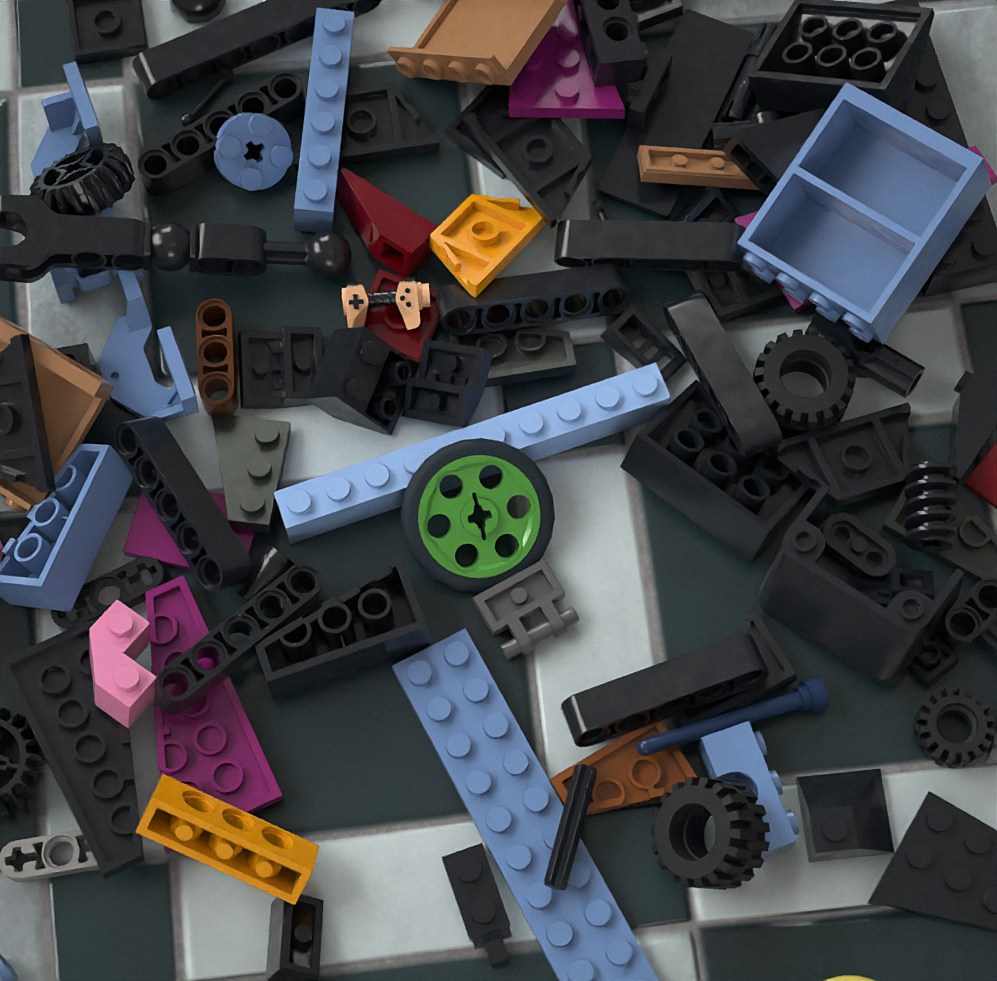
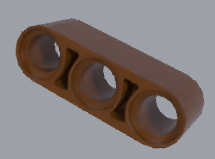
[196,298,239,417]

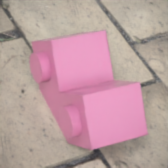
[89,599,157,729]

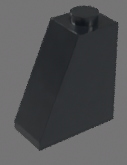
[722,108,825,198]

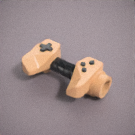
[342,277,430,329]

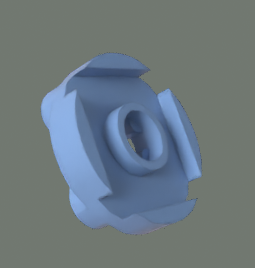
[214,113,293,191]

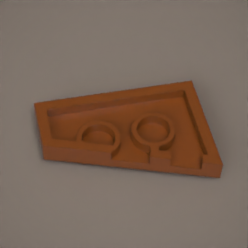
[550,721,698,815]

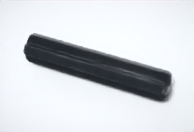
[544,764,597,891]

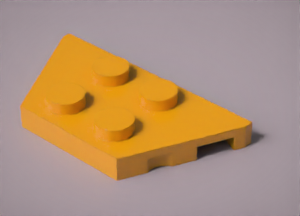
[429,194,547,298]

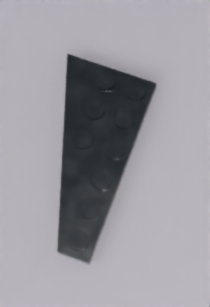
[0,615,145,880]
[867,791,997,933]

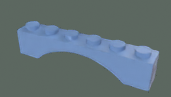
[294,8,354,233]

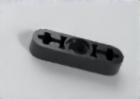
[51,556,166,632]

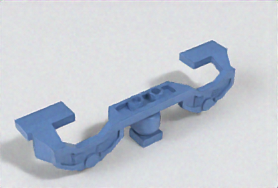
[30,61,199,422]

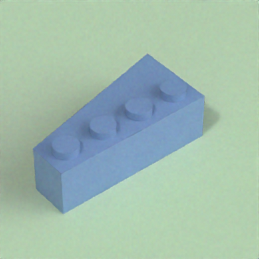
[0,443,134,612]

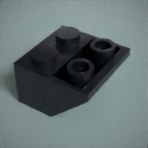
[306,326,419,435]

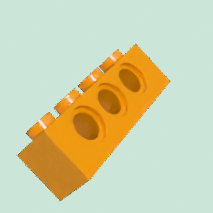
[135,774,319,905]

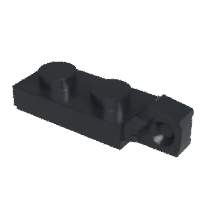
[441,843,512,968]

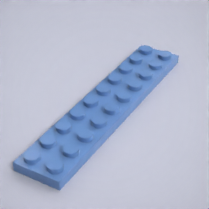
[392,628,659,981]

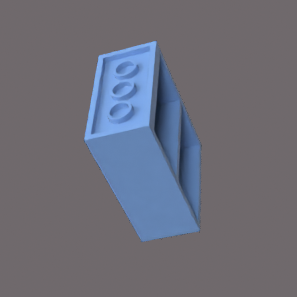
[737,82,992,344]

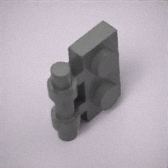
[473,559,579,660]

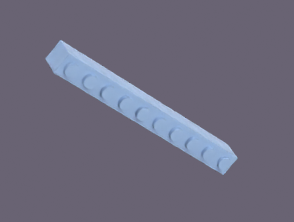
[273,363,671,544]

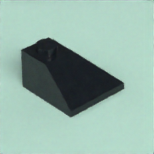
[796,768,894,862]

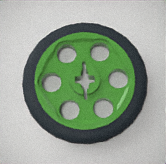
[401,438,555,593]

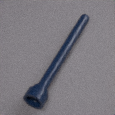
[636,676,829,756]

